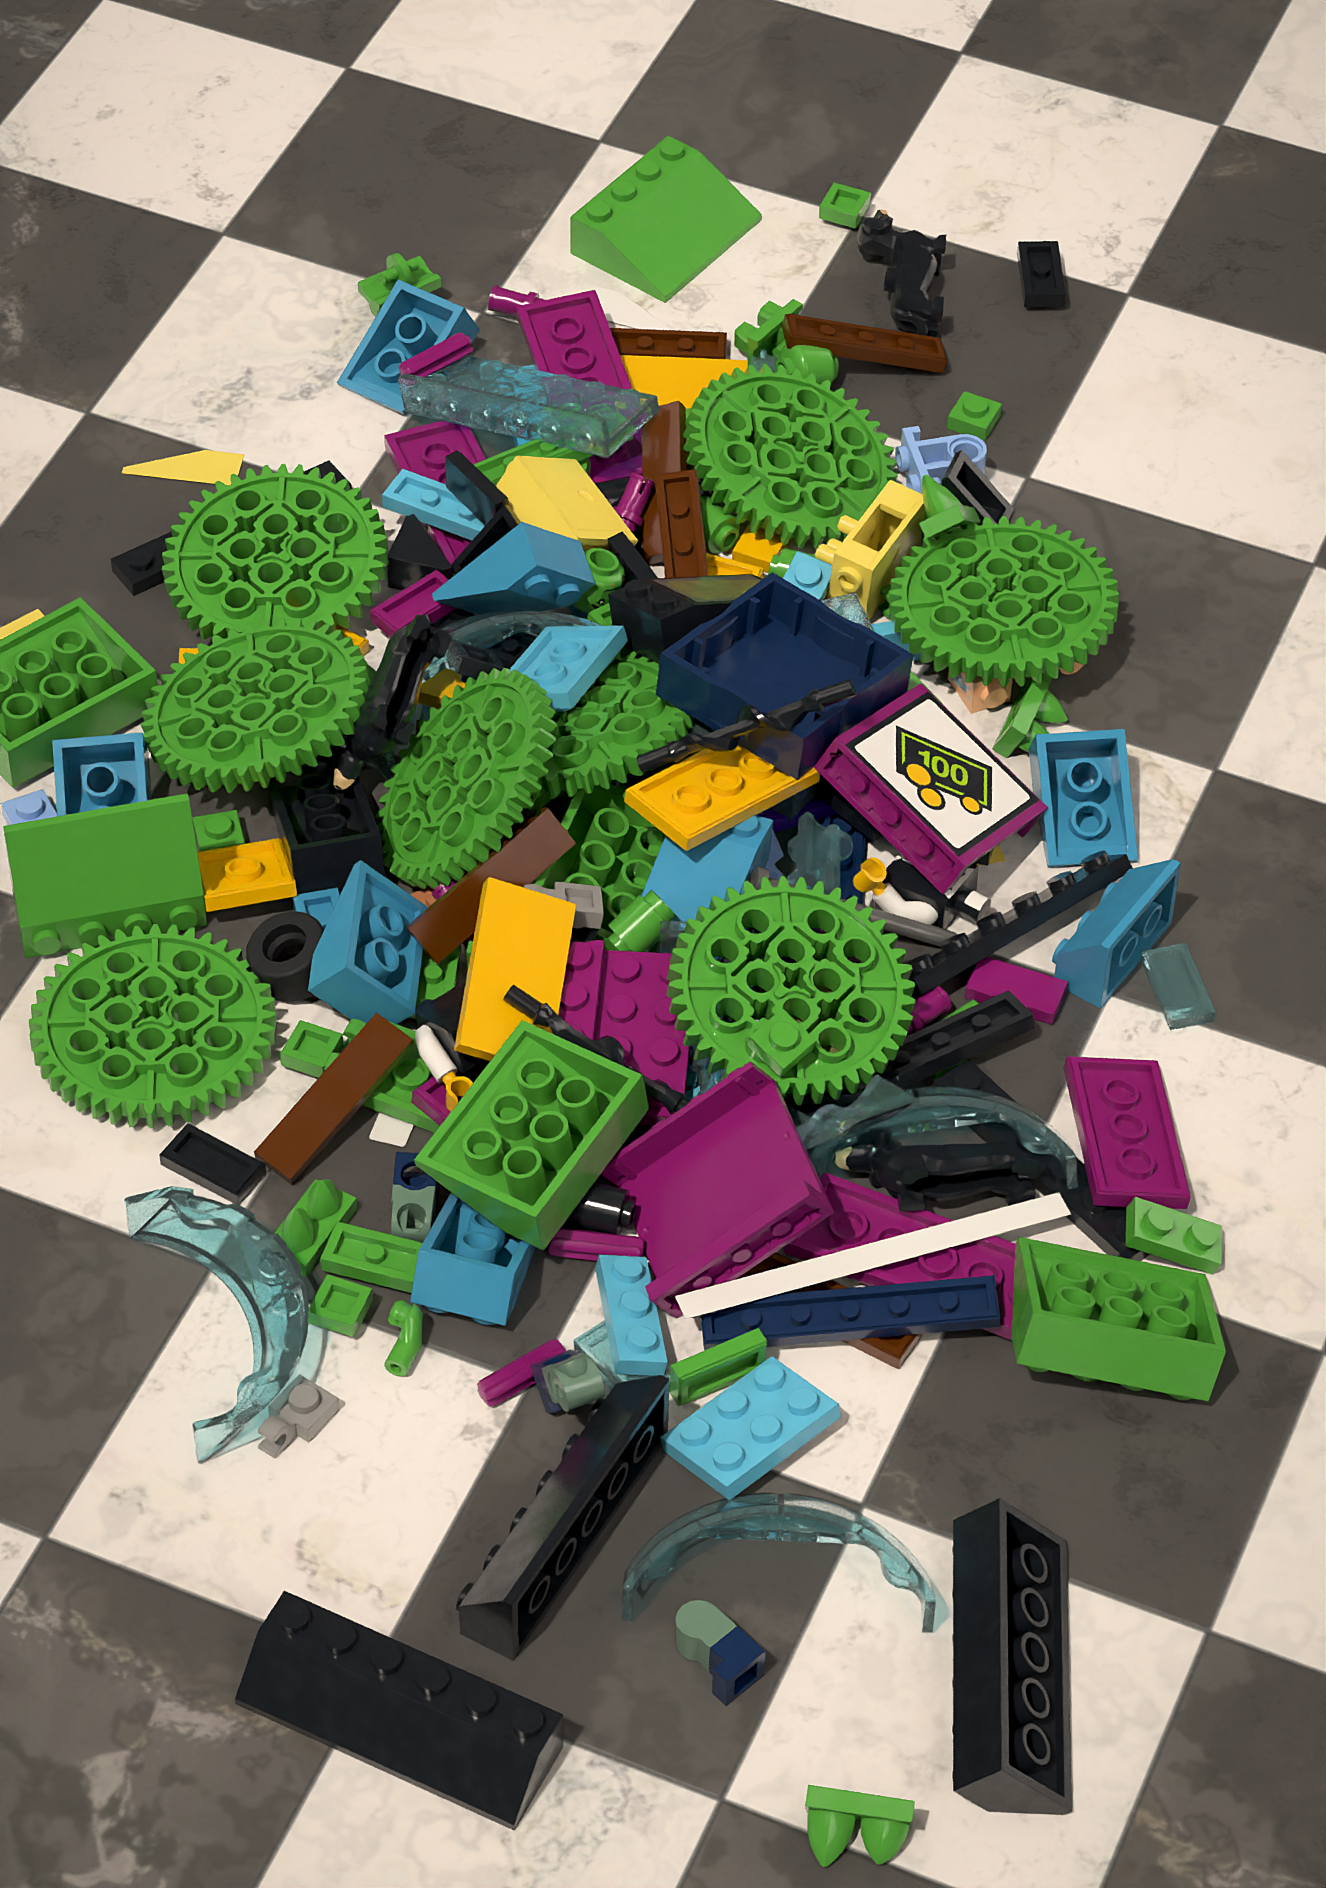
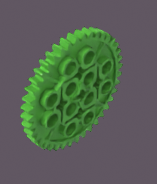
[683,364,898,549]
[162,464,389,640]
[889,516,1119,687]
[141,618,372,793]
[533,650,694,798]
[376,668,557,889]
[666,876,915,1105]
[29,924,277,1128]

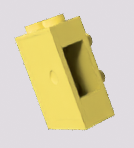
[496,456,638,551]
[815,480,926,625]

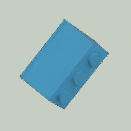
[1052,859,1181,1009]

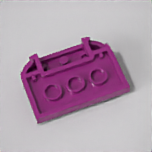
[558,940,691,1125]

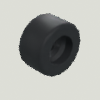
[246,911,324,1002]

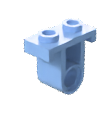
[895,426,987,494]

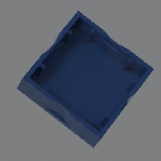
[656,572,914,780]

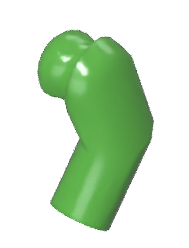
[384,1300,423,1377]

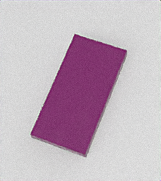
[1063,1056,1191,1209]

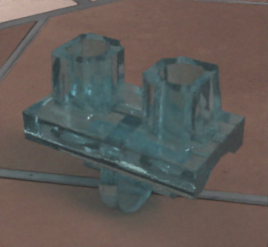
[787,811,853,895]

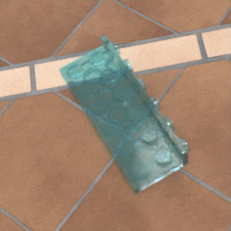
[398,355,660,458]

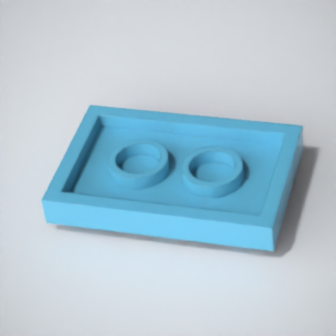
[509,626,628,712]
[660,1356,841,1501]

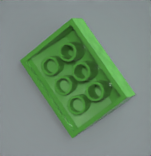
[570,136,762,303]
[0,597,158,788]
[534,784,666,953]
[3,793,207,958]
[414,1020,649,1251]
[1012,1237,1226,1401]

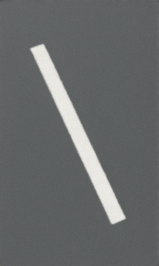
[675,1192,1071,1319]

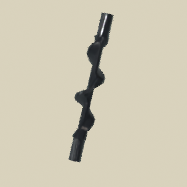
[637,679,856,773]
[503,984,690,1114]

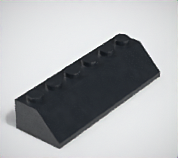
[456,1375,670,1661]
[952,1498,1072,1815]
[235,1590,563,1831]

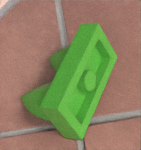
[919,474,981,540]
[992,673,1068,758]
[264,1179,357,1277]
[805,1784,915,1867]

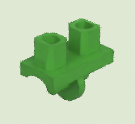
[358,253,441,317]
[734,299,803,371]

